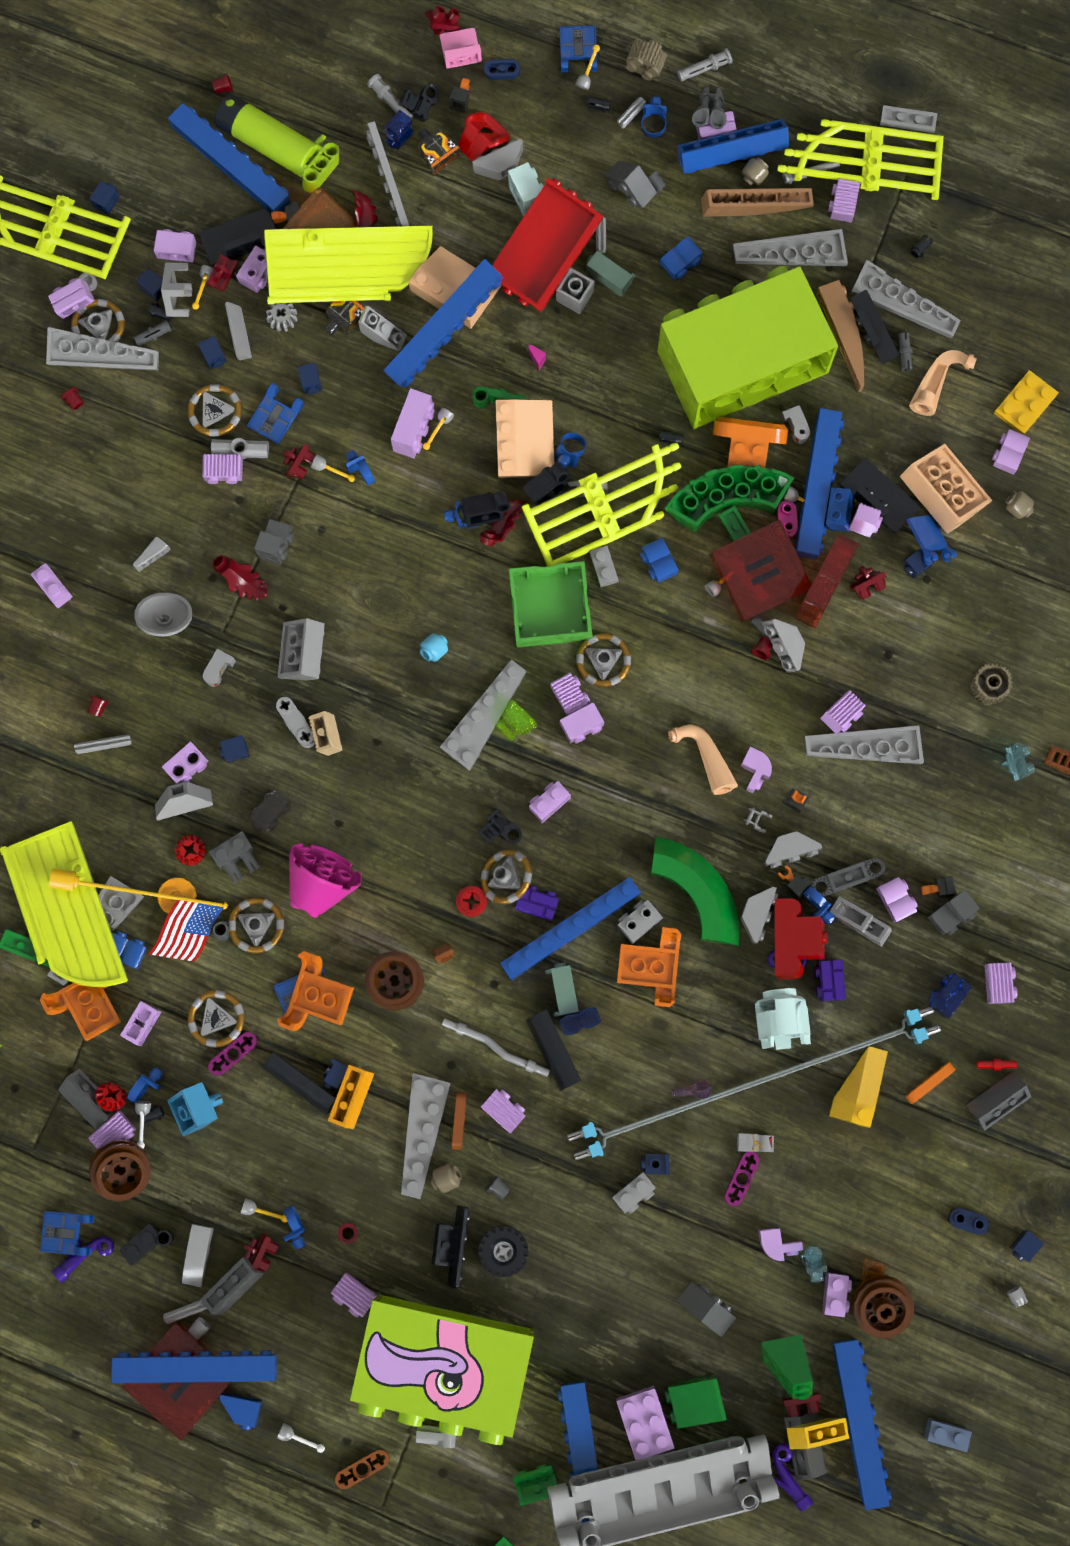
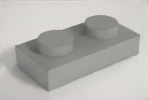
[589,546,619,588]

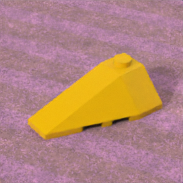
[829,1046,888,1128]

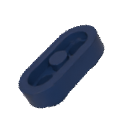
[484,59,520,80]
[948,1208,989,1235]

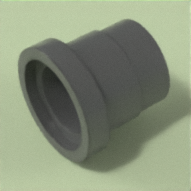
[648,170,667,194]
[213,921,230,941]
[485,1175,510,1200]

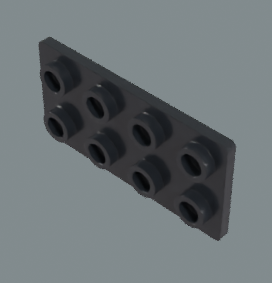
[199,208,276,266]
[840,458,920,534]

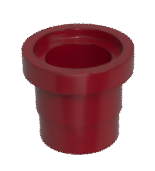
[212,73,233,94]
[61,387,84,410]
[752,636,773,660]
[87,695,109,717]
[338,1223,358,1244]

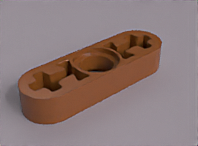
[452,1092,467,1150]
[335,1449,390,1489]

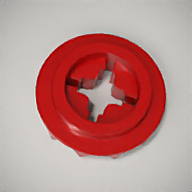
[174,835,206,866]
[456,886,487,917]
[95,1081,127,1111]

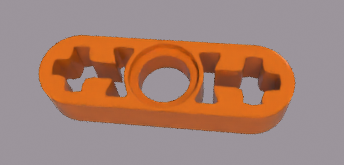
[905,1061,956,1104]

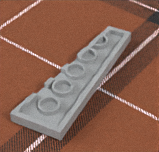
[366,121,409,227]
[733,229,848,266]
[851,260,961,339]
[46,327,159,371]
[440,659,526,771]
[804,726,924,764]
[47,876,144,986]
[401,1073,451,1199]

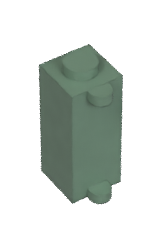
[585,250,636,297]
[545,963,579,1017]

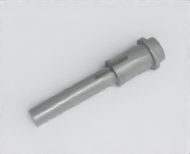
[782,162,840,184]

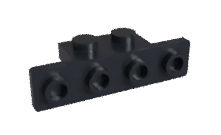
[851,290,899,364]
[432,1206,470,1288]

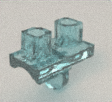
[1002,742,1035,781]
[801,1245,827,1282]

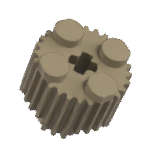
[626,38,667,81]
[970,663,1013,705]

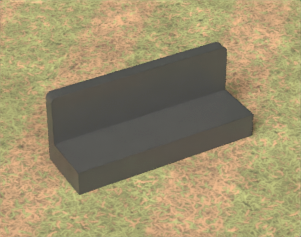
[58,1069,119,1130]
[966,1072,1032,1131]
[201,1257,264,1315]
[784,1413,826,1480]

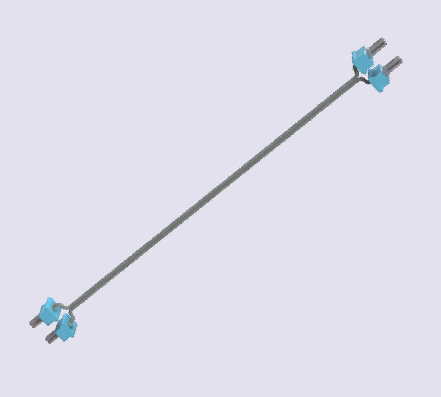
[567,1007,941,1160]

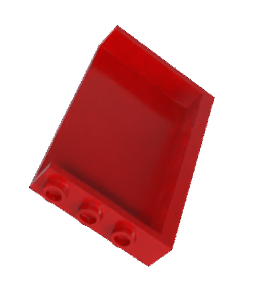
[492,178,603,313]

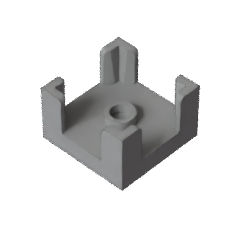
[161,263,193,317]

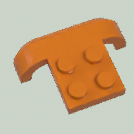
[712,416,788,468]
[617,927,681,1007]
[277,951,354,1031]
[40,983,121,1041]

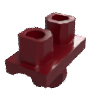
[425,5,460,36]
[207,254,238,292]
[282,444,316,480]
[849,566,887,600]
[243,1233,279,1272]
[782,1393,821,1417]

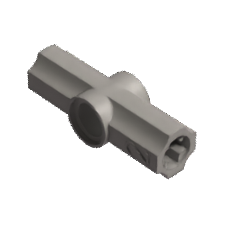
[211,438,269,459]

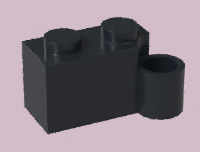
[523,463,570,506]
[461,491,511,528]
[119,1222,174,1266]

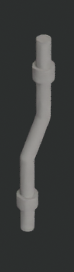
[442,1018,550,1077]

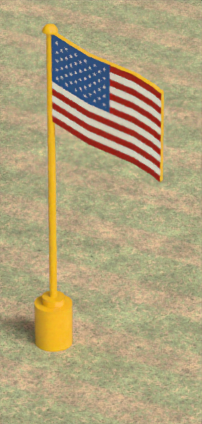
[49,869,228,961]

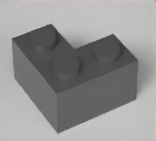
[604,160,657,208]
[254,519,294,566]
[928,890,980,935]
[677,1282,736,1337]

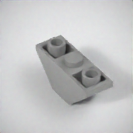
[472,139,523,180]
[358,306,407,351]
[762,619,805,673]
[155,781,213,821]
[764,831,822,868]
[740,887,778,944]

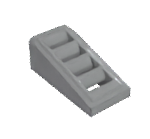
[133,537,171,572]

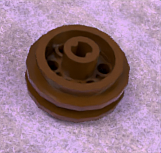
[365,951,424,1011]
[89,1139,151,1201]
[852,1275,914,1338]

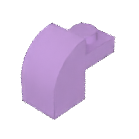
[740,746,772,794]
[758,1228,803,1261]

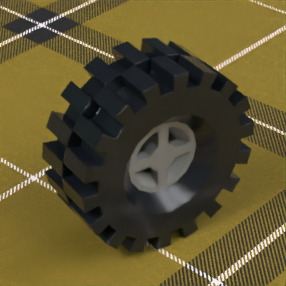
[478,1226,529,1278]

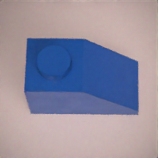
[220,1392,262,1430]

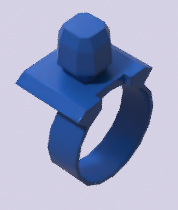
[641,96,667,138]
[555,433,587,468]
[346,450,375,486]
[444,501,479,529]
[803,886,835,924]
[127,1067,163,1104]
[283,1205,305,1250]

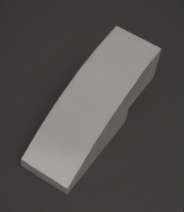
[830,896,892,947]
[182,1224,214,1287]

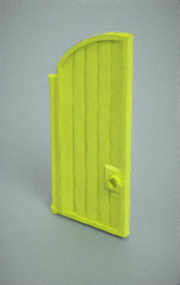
[264,226,433,304]
[0,821,128,987]

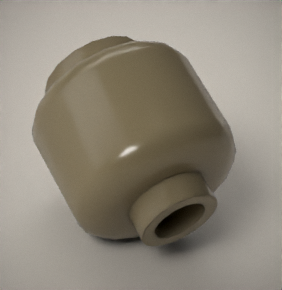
[742,158,769,186]
[1005,491,1034,519]
[431,1164,462,1193]

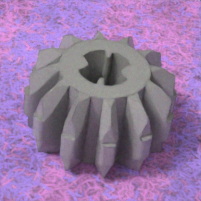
[266,303,298,332]

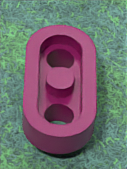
[777,500,798,539]

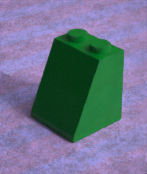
[761,1334,813,1400]
[664,1374,727,1429]

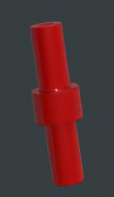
[976,1059,1017,1070]

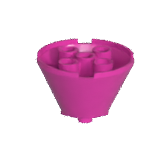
[289,843,362,918]

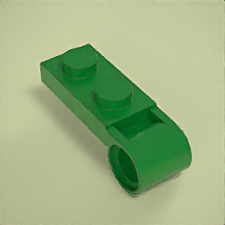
[472,386,528,409]
[718,506,764,562]
[0,929,50,967]

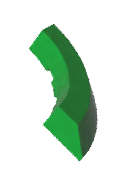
[665,465,794,533]
[650,837,740,946]

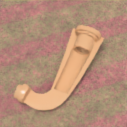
[909,350,977,416]
[668,724,738,795]

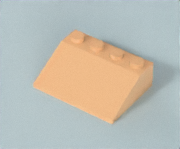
[409,246,501,329]
[496,400,554,478]
[900,444,992,534]

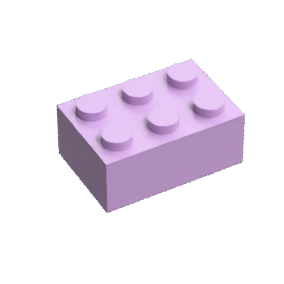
[391,388,435,458]
[616,1386,674,1460]

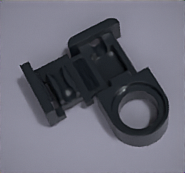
[398,84,439,122]
[477,809,522,845]

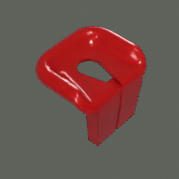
[458,112,510,161]

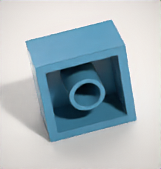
[167,1082,223,1136]

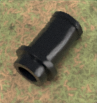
[587,96,611,113]
[910,235,933,258]
[148,303,172,322]
[659,430,683,445]
[138,1105,164,1124]

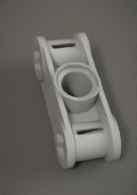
[276,697,315,748]

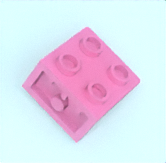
[440,28,482,69]

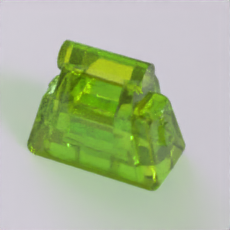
[496,700,538,742]

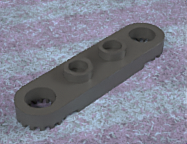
[811,858,885,897]

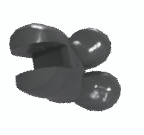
[692,87,727,129]

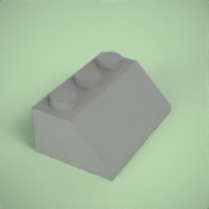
[277,618,325,681]

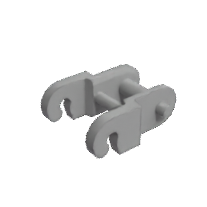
[743,808,772,833]

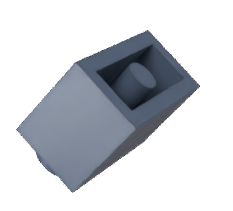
[923,1417,972,1452]

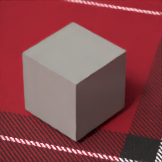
[556,268,595,314]

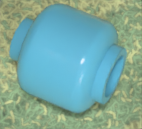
[420,634,448,662]

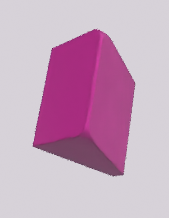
[528,345,546,370]

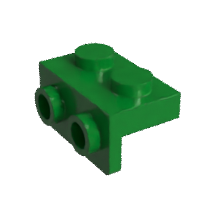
[513,1465,557,1506]

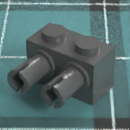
[209,831,261,884]

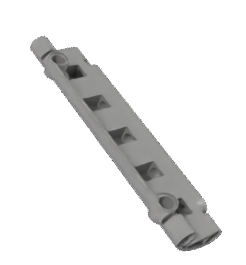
[547,1434,779,1546]

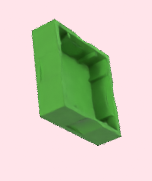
[509,561,592,648]

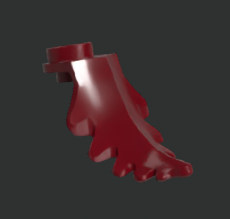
[352,189,378,228]
[479,499,530,546]
[212,555,268,601]

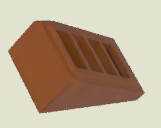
[1044,746,1070,775]
[432,943,456,964]

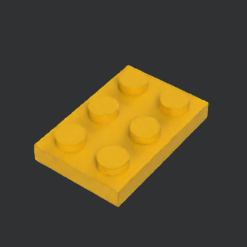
[994,370,1059,435]

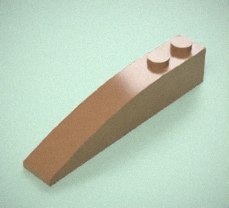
[701,188,814,217]
[816,280,864,393]

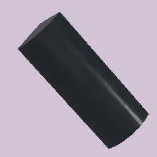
[526,1009,582,1091]
[263,1052,336,1115]

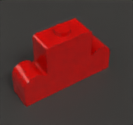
[775,898,828,980]

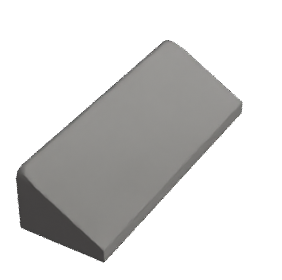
[225,302,252,361]

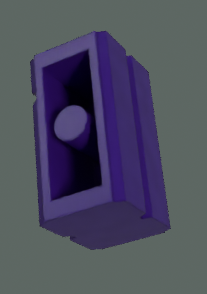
[515,885,559,922]
[814,960,846,1002]

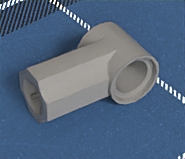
[416,1424,456,1448]

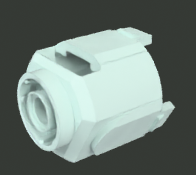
[755,988,811,1050]

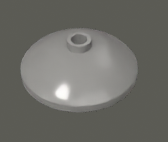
[134,593,192,637]

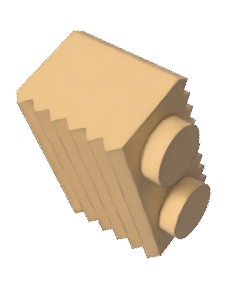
[308,711,342,756]

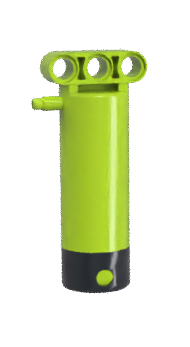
[214,94,339,193]

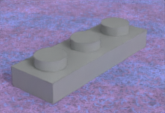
[880,105,937,133]

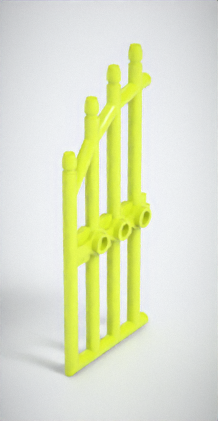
[777,119,944,200]
[0,175,131,280]
[521,443,681,567]

